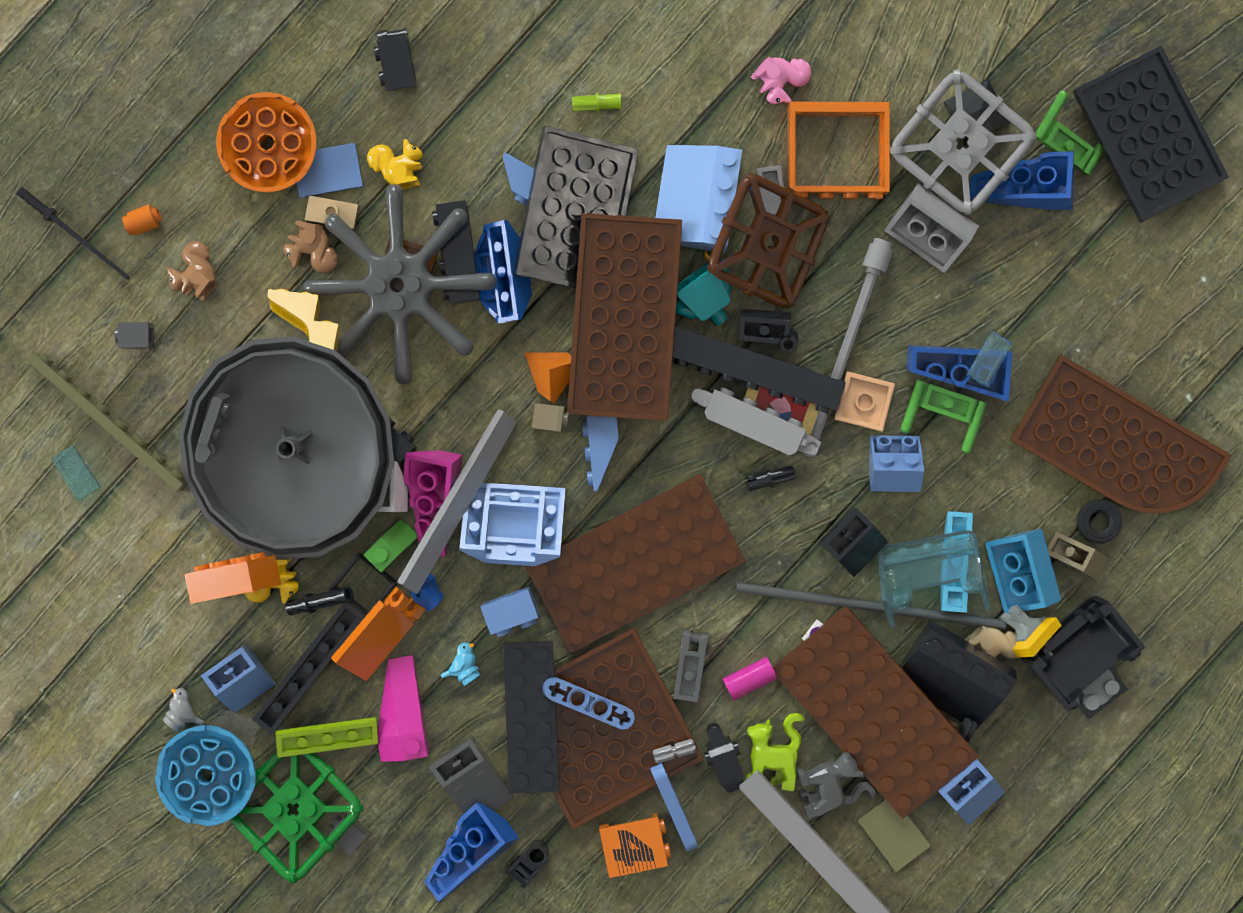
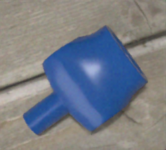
[411,573,444,611]

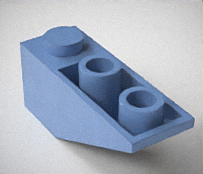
[582,416,619,491]

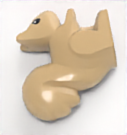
[965,626,1017,659]

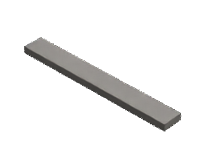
[397,409,517,594]
[739,770,890,913]

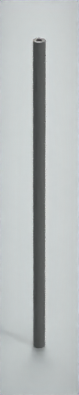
[736,582,1006,630]

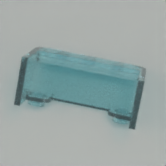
[878,530,990,628]

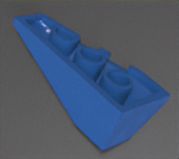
[970,152,1074,210]
[424,802,519,902]

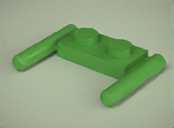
[1036,91,1103,176]
[901,380,987,454]

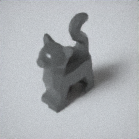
[796,752,876,819]

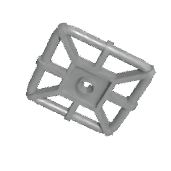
[890,69,1037,215]

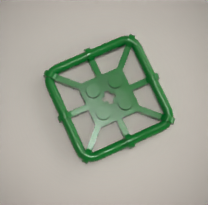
[230,751,363,884]

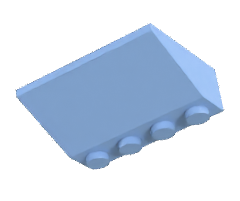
[655,145,742,253]

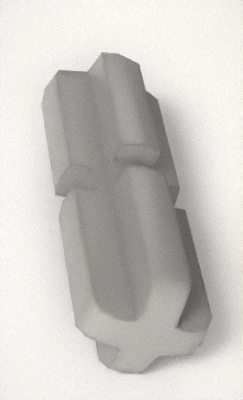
[653,739,696,763]

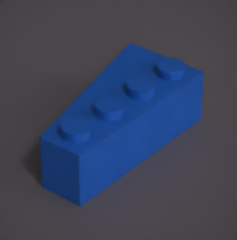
[906,345,1012,402]

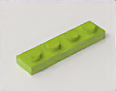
[275,717,378,758]

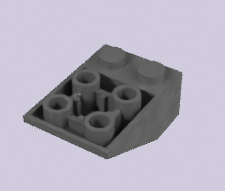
[429,735,514,813]

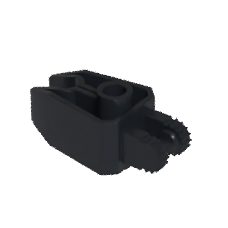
[703,722,744,793]

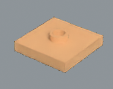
[834,371,895,432]

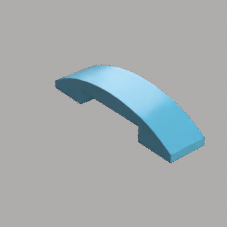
[941,511,973,613]

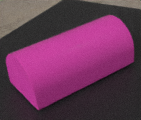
[722,657,778,701]

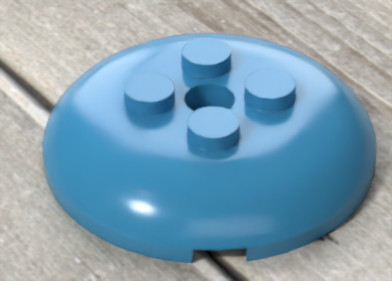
[155,725,256,826]

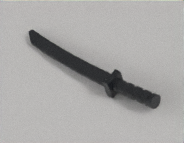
[16,187,130,280]

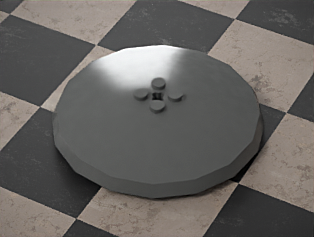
[179,336,394,559]

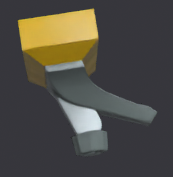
[1001,605,1061,658]

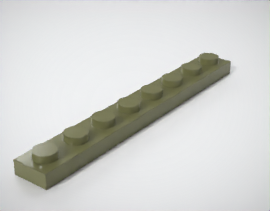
[25,352,187,492]

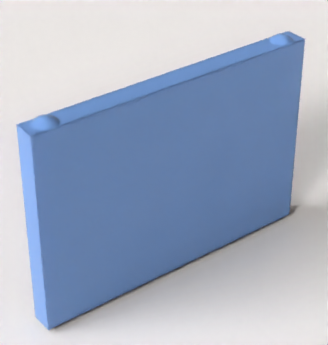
[297,143,363,198]

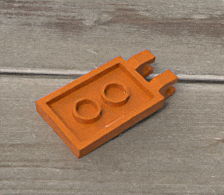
[331,587,426,681]

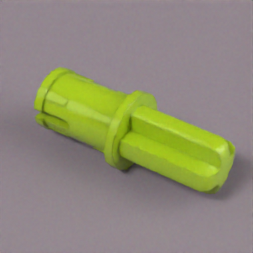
[572,92,621,112]

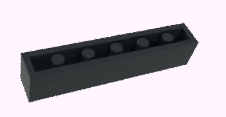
[252,601,367,735]

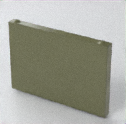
[857,799,931,872]

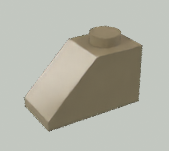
[1047,532,1109,580]

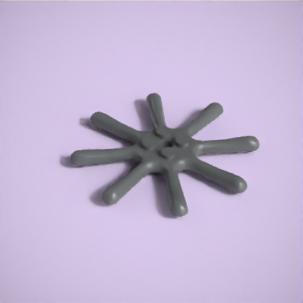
[303,184,497,385]

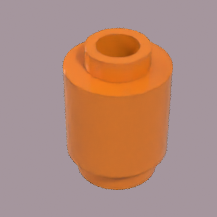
[122,204,162,236]

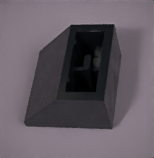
[818,507,888,577]

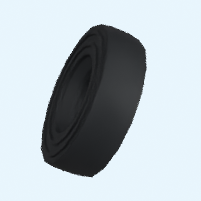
[1076,499,1122,544]

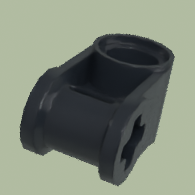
[504,840,549,889]

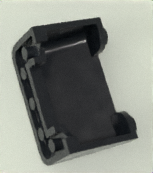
[1021,596,1146,711]

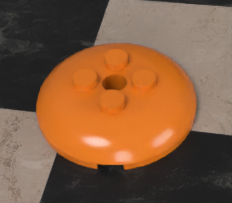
[216,92,317,193]

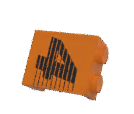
[599,813,671,878]

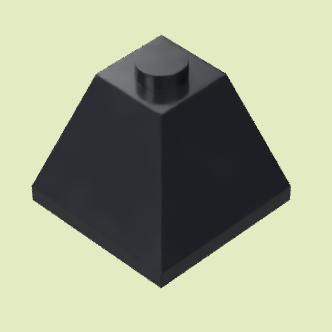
[944,79,1010,146]

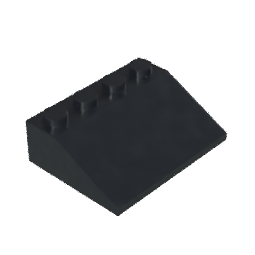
[900,620,1017,730]

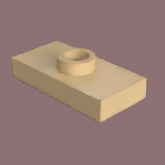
[305,196,359,230]

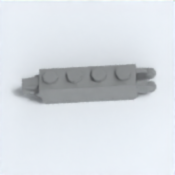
[691,387,821,456]

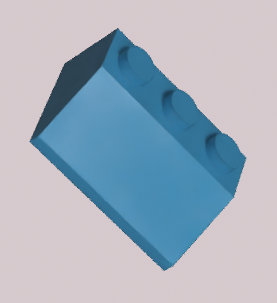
[985,528,1061,613]

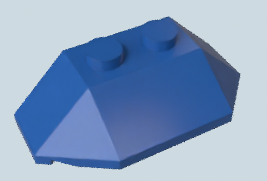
[474,220,532,323]

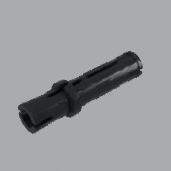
[285,586,354,616]

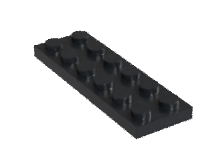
[503,641,559,794]

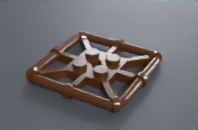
[707,173,830,309]

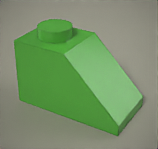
[364,519,417,572]

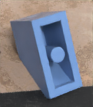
[502,152,534,207]

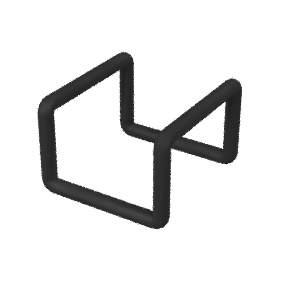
[329,553,398,618]

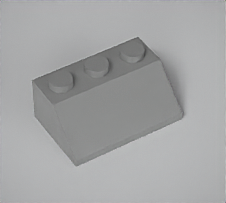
[884,183,979,273]

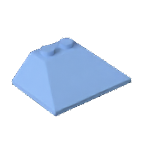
[460,483,565,566]

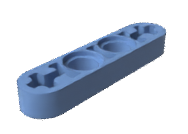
[543,677,635,730]
[650,763,699,852]

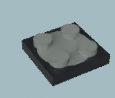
[1079,667,1128,719]

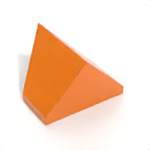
[524,352,571,403]

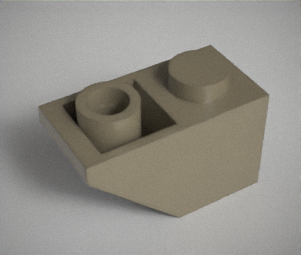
[532,403,569,432]

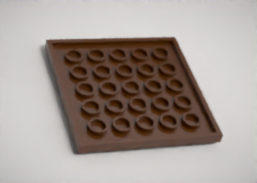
[503,627,704,829]

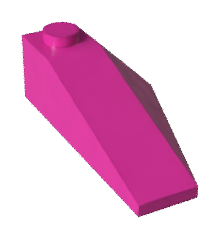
[403,450,463,557]
[377,655,430,761]

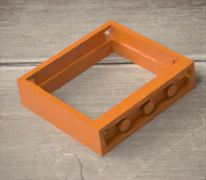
[788,102,890,199]

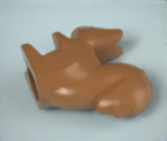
[283,220,338,274]
[167,241,217,302]

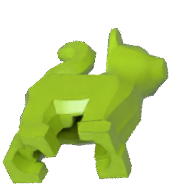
[746,713,805,791]

